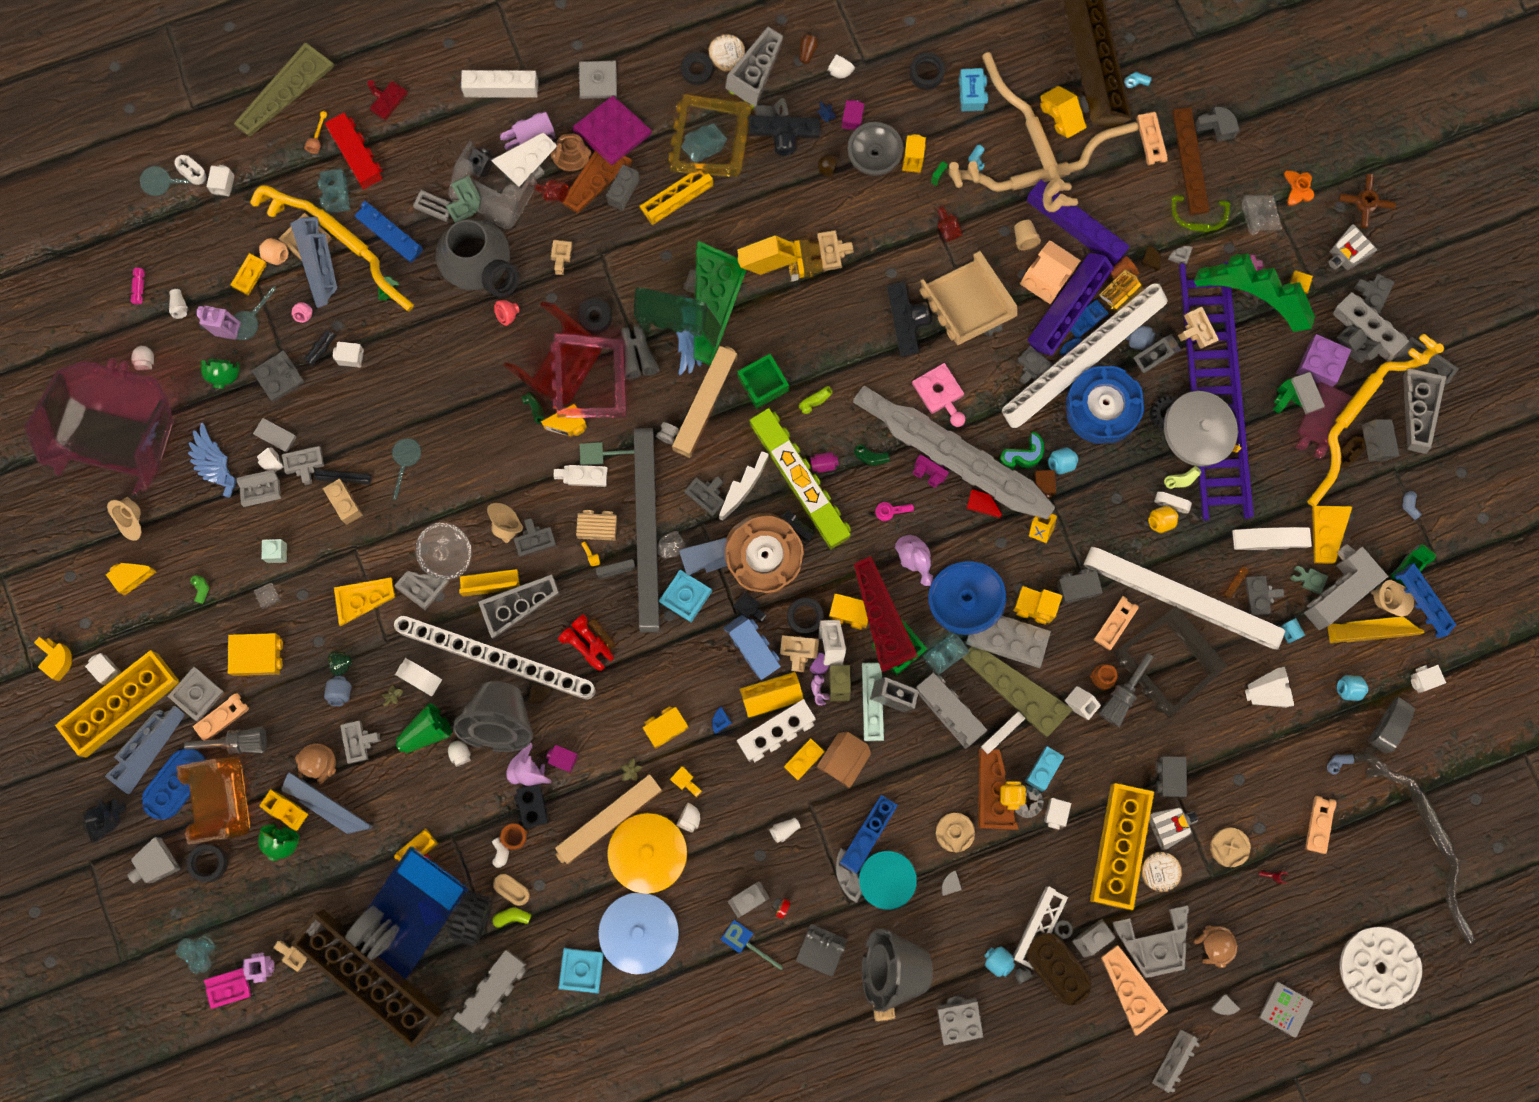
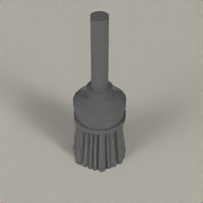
[1098,653,1154,728]
[184,727,267,755]

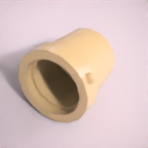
[1014,220,1041,250]

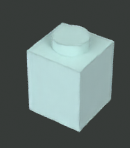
[262,539,287,563]

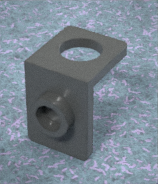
[754,98,788,117]

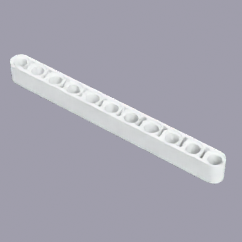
[1002,283,1167,428]
[1083,547,1285,650]
[394,616,596,700]

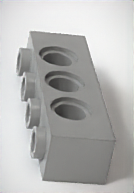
[1333,293,1409,362]

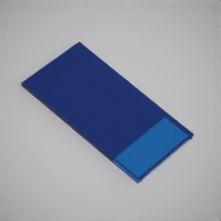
[363,846,469,979]

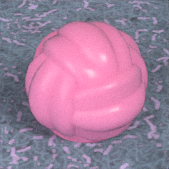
[291,302,313,323]

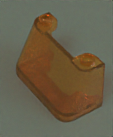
[177,757,250,845]

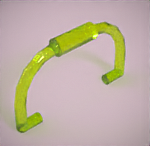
[1171,196,1230,232]

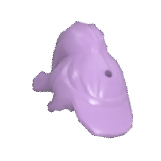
[895,535,934,586]
[506,742,551,786]

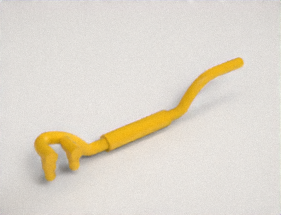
[250,185,414,312]
[1307,334,1444,507]

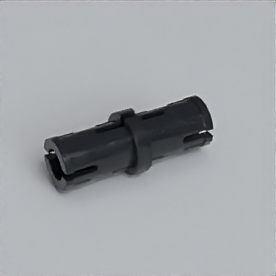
[304,329,336,366]

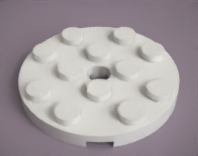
[1340,927,1422,1009]

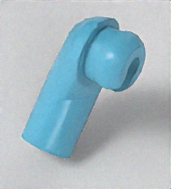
[1124,72,1152,88]
[969,145,985,171]

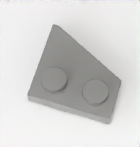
[395,571,449,610]

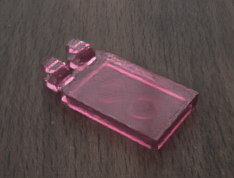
[1296,382,1353,459]

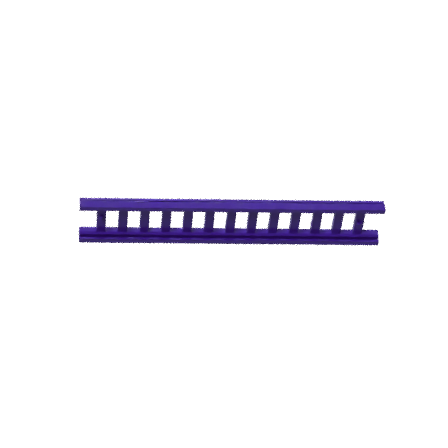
[1179,262,1254,521]

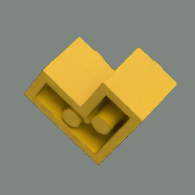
[1040,86,1086,138]
[1013,586,1062,624]

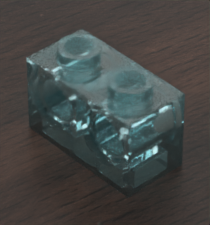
[682,123,727,163]
[318,169,350,213]
[923,633,970,675]

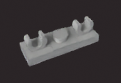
[1152,1030,1199,1093]

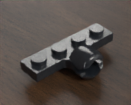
[747,115,821,156]
[887,281,932,358]

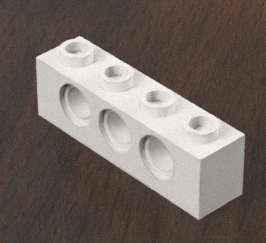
[737,699,816,763]

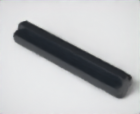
[315,469,372,485]

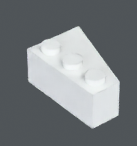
[491,133,557,187]

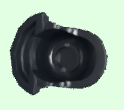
[82,799,126,844]

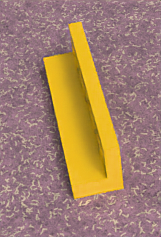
[640,167,713,225]

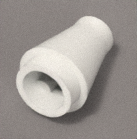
[169,289,188,318]
[770,818,800,843]

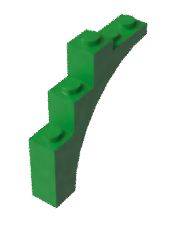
[1194,254,1315,332]

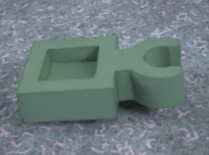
[1290,566,1328,595]

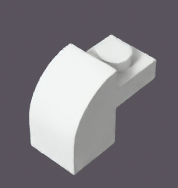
[395,658,442,696]

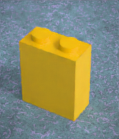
[738,236,798,275]
[228,633,283,676]

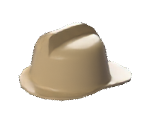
[107,497,141,541]
[487,503,523,543]
[1371,580,1414,617]

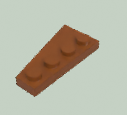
[562,151,633,213]

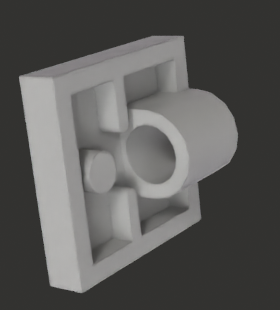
[937,996,983,1045]

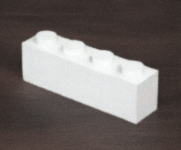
[461,71,538,97]

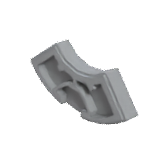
[836,848,862,903]

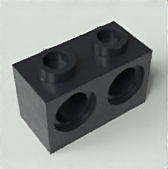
[514,784,549,829]

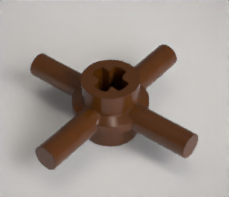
[1339,174,1396,229]

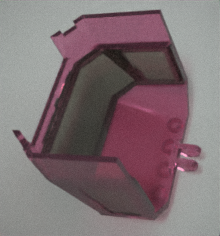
[25,358,174,495]

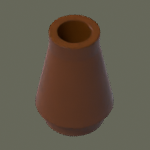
[799,35,818,64]

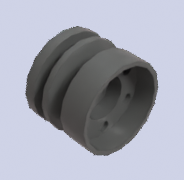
[345,906,400,961]

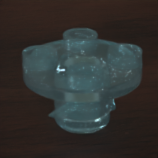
[176,936,215,974]

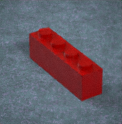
[325,113,383,190]

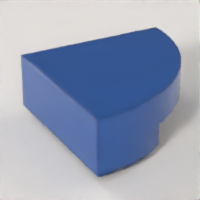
[1059,338,1082,356]
[712,707,732,734]

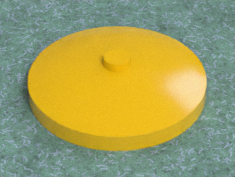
[608,813,687,893]

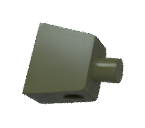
[829,664,851,701]

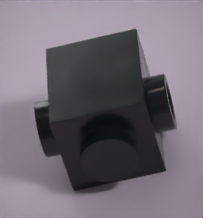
[464,146,495,177]

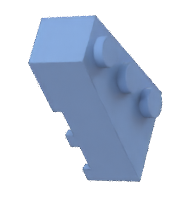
[723,615,780,680]

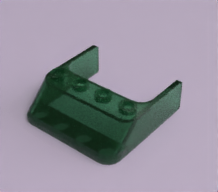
[634,287,722,348]

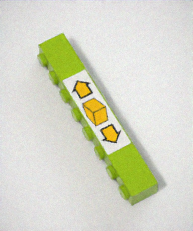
[750,408,851,550]

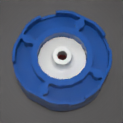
[1065,366,1144,444]

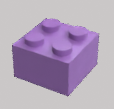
[1296,334,1351,389]

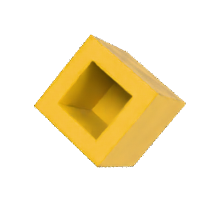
[1029,514,1057,543]

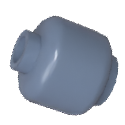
[1126,325,1155,351]
[324,676,351,706]

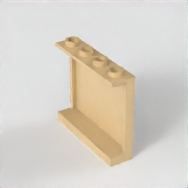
[920,251,1017,346]

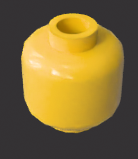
[1148,506,1178,533]
[1001,782,1026,810]

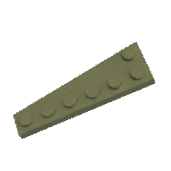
[234,43,334,137]
[961,646,1073,738]

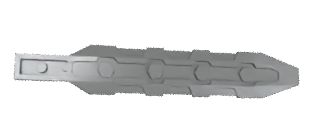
[853,386,1055,519]

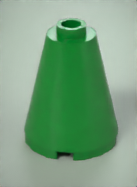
[396,703,452,753]

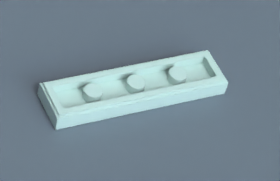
[862,663,884,741]

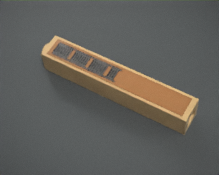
[672,346,737,458]
[555,774,662,864]

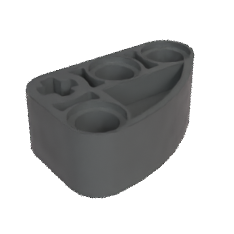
[1368,696,1415,754]

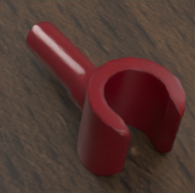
[1259,870,1289,884]

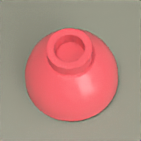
[494,300,519,326]

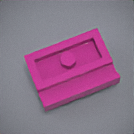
[204,968,252,1009]

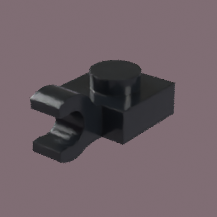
[733,592,767,623]

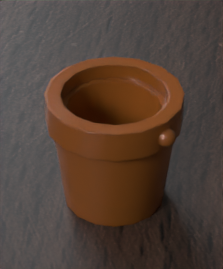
[1110,255,1140,286]
[1090,664,1118,690]
[500,824,528,850]

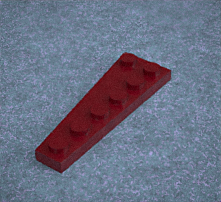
[854,556,918,672]

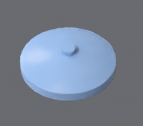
[599,893,679,974]

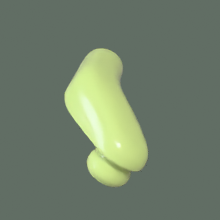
[1164,466,1201,489]

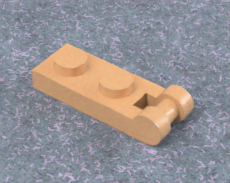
[1136,112,1167,165]
[1094,596,1139,651]
[193,693,249,740]
[1305,795,1336,854]

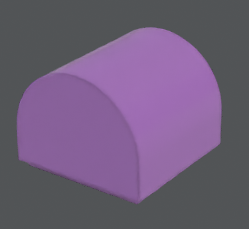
[810,652,829,675]

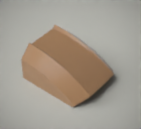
[816,732,871,789]

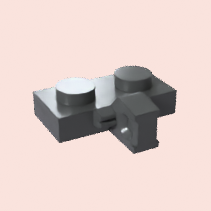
[1354,274,1395,314]
[1017,346,1053,385]
[684,476,725,517]
[513,518,556,557]
[1245,576,1284,616]

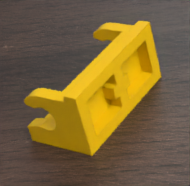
[394,828,438,865]

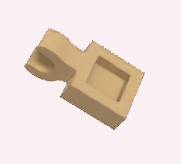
[551,240,572,275]
[274,940,308,972]

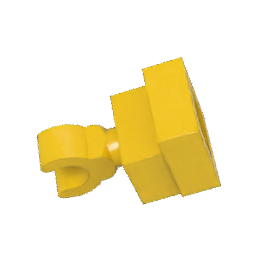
[670,766,702,797]

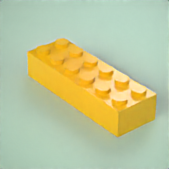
[55,650,180,758]
[1090,783,1154,910]

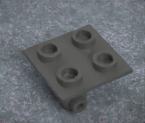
[796,924,847,977]

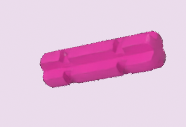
[131,268,145,305]

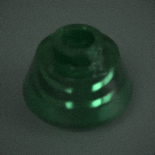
[328,651,352,676]

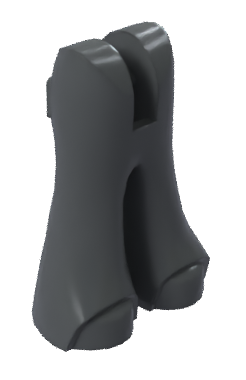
[621,324,660,380]

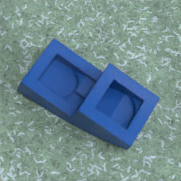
[1070,300,1109,338]

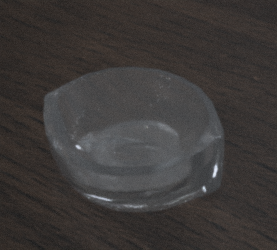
[658,531,686,558]

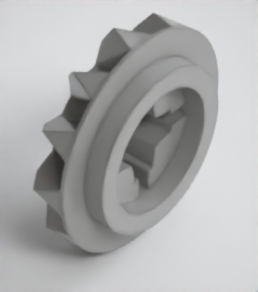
[1014,786,1044,818]

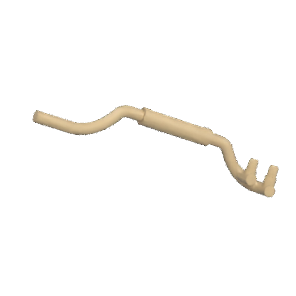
[982,52,1078,212]
[948,122,1138,192]

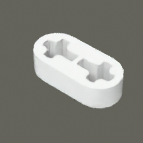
[175,155,206,185]
[1154,492,1192,513]

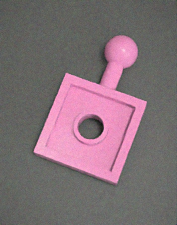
[912,363,965,427]

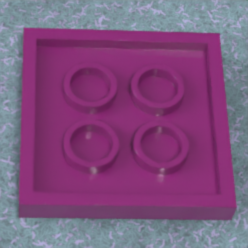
[573,96,652,165]

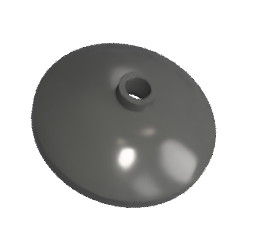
[848,122,903,176]

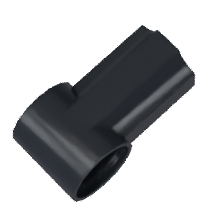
[780,510,815,546]

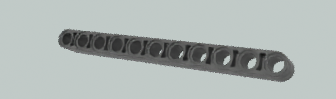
[634,428,660,633]

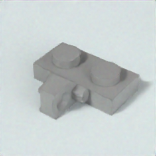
[282,446,324,485]
[340,721,381,764]

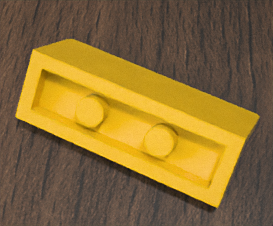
[459,569,520,597]
[740,672,803,717]

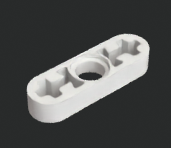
[981,711,1025,754]

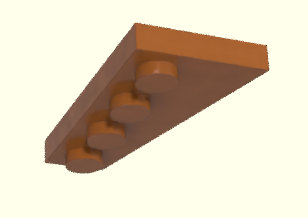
[978,749,1018,830]

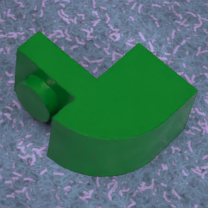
[1273,378,1302,413]

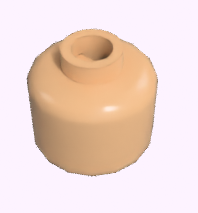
[259,238,288,265]

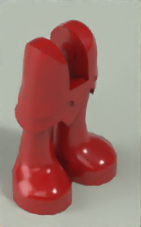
[557,614,614,671]

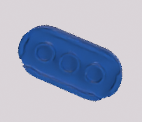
[142,749,208,820]

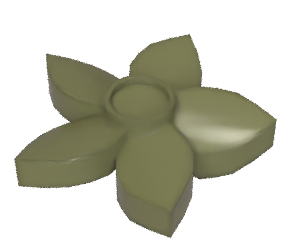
[382,685,403,706]
[621,758,642,781]

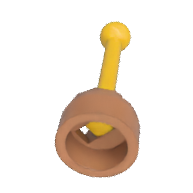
[304,111,327,154]

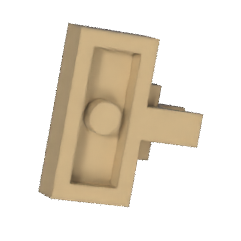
[818,231,853,271]
[1178,307,1219,349]
[780,635,819,672]

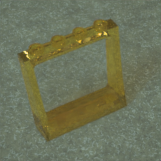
[668,94,751,177]

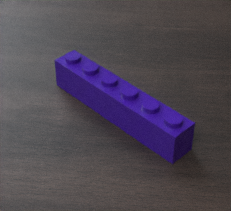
[1027,180,1130,266]
[1027,253,1114,356]

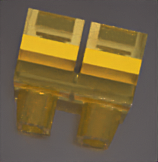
[789,240,823,281]
[1100,270,1144,312]

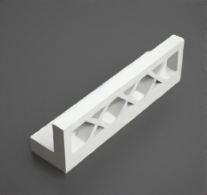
[1013,886,1068,969]

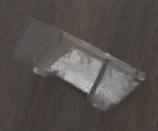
[448,141,537,229]

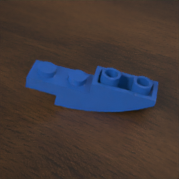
[839,795,898,874]

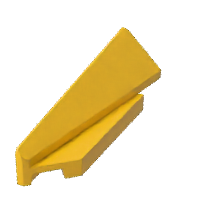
[1327,617,1425,643]

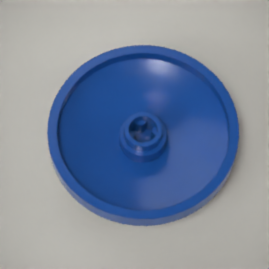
[928,561,1007,635]

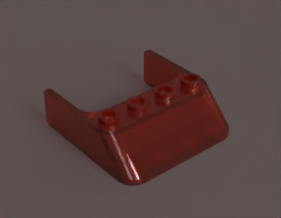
[503,302,602,405]

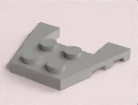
[1111,906,1189,978]

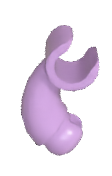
[811,674,830,705]

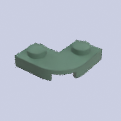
[446,175,481,222]

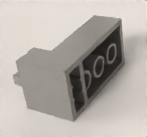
[1304,544,1388,630]

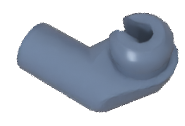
[1402,491,1422,520]
[1327,754,1354,775]

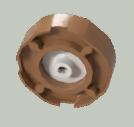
[724,513,804,593]

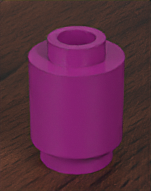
[810,451,839,473]

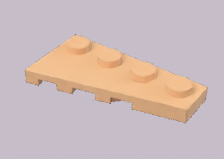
[1101,945,1168,1036]

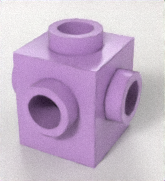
[243,953,274,983]

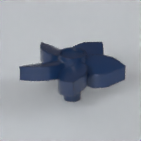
[817,101,836,122]

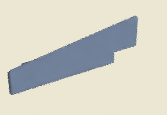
[291,217,337,308]
[679,538,727,576]
[105,706,185,794]
[282,773,373,834]

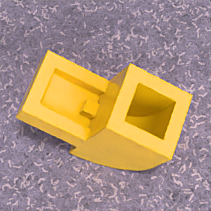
[34,637,72,681]
[260,789,308,831]

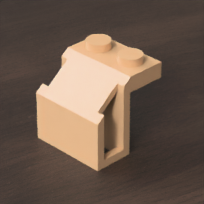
[1020,240,1081,305]

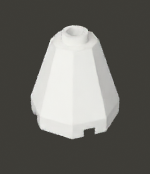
[1245,667,1294,708]

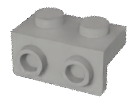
[237,470,281,507]

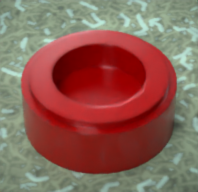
[775,898,791,919]

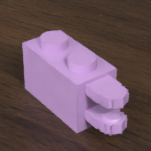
[500,112,556,150]
[197,306,241,340]

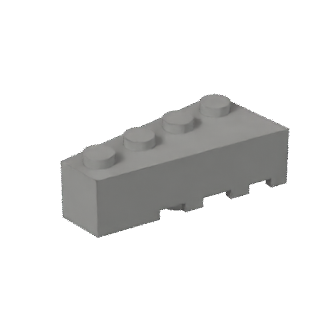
[725,27,783,107]
[1403,369,1446,454]
[478,575,560,639]
[915,673,987,749]
[454,950,527,1033]

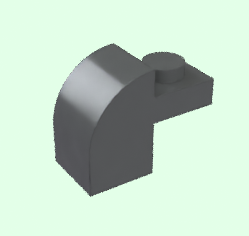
[1195,107,1239,142]
[1337,326,1384,363]

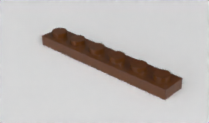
[1172,108,1209,215]

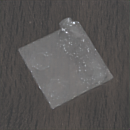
[1242,195,1282,235]

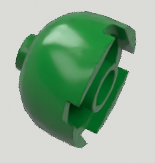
[200,359,240,389]
[258,824,300,861]

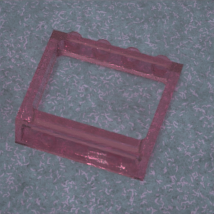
[551,333,626,418]

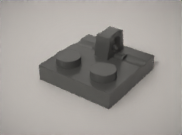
[252,350,305,402]

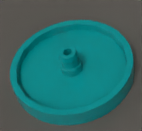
[859,851,917,910]

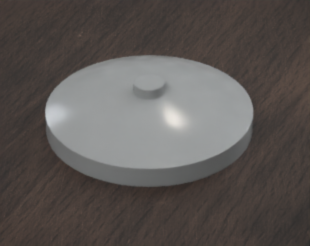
[1164,391,1238,467]

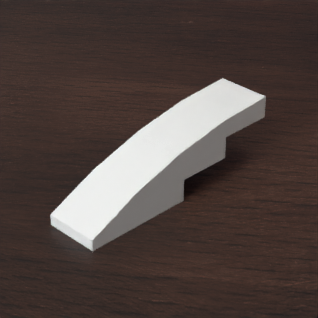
[719,451,769,520]
[1232,527,1312,550]

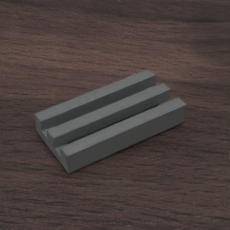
[596,559,636,579]

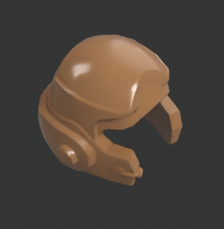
[551,134,591,171]
[295,743,336,784]
[1194,925,1237,968]

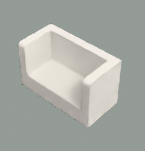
[818,620,846,665]

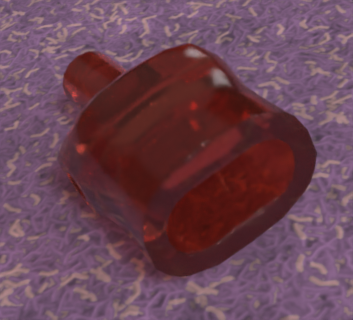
[535,179,569,202]
[937,207,963,242]

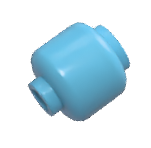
[1048,447,1078,475]
[1337,675,1368,701]
[985,947,1015,977]

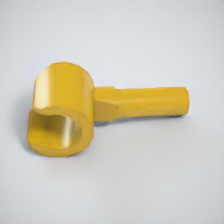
[582,542,600,566]

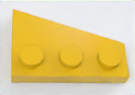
[1312,506,1352,564]
[334,578,395,626]

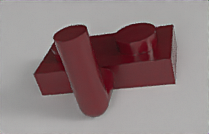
[367,80,408,121]

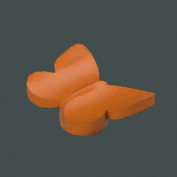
[1284,171,1314,206]

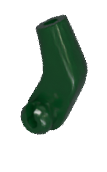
[521,392,544,424]
[854,444,890,466]

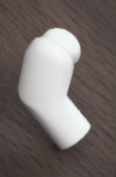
[492,837,509,868]

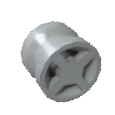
[656,422,679,444]

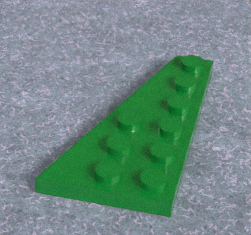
[693,241,746,366]

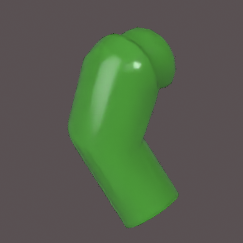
[191,575,209,604]

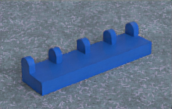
[355,201,423,263]
[1394,563,1456,638]

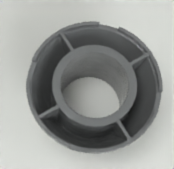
[436,219,510,291]
[453,681,533,752]
[862,929,933,1012]

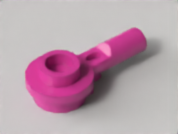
[875,502,914,521]

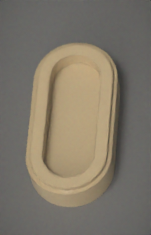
[493,874,530,905]

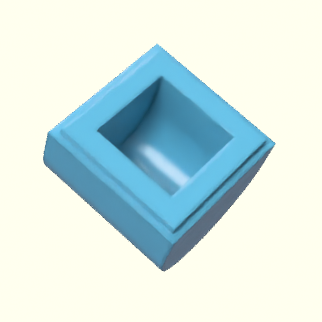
[1280,618,1305,643]

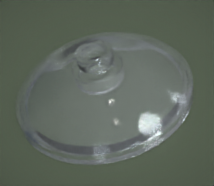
[415,523,472,580]

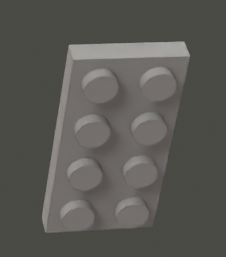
[966,616,1051,668]

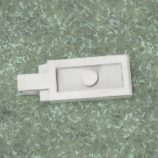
[554,465,608,487]

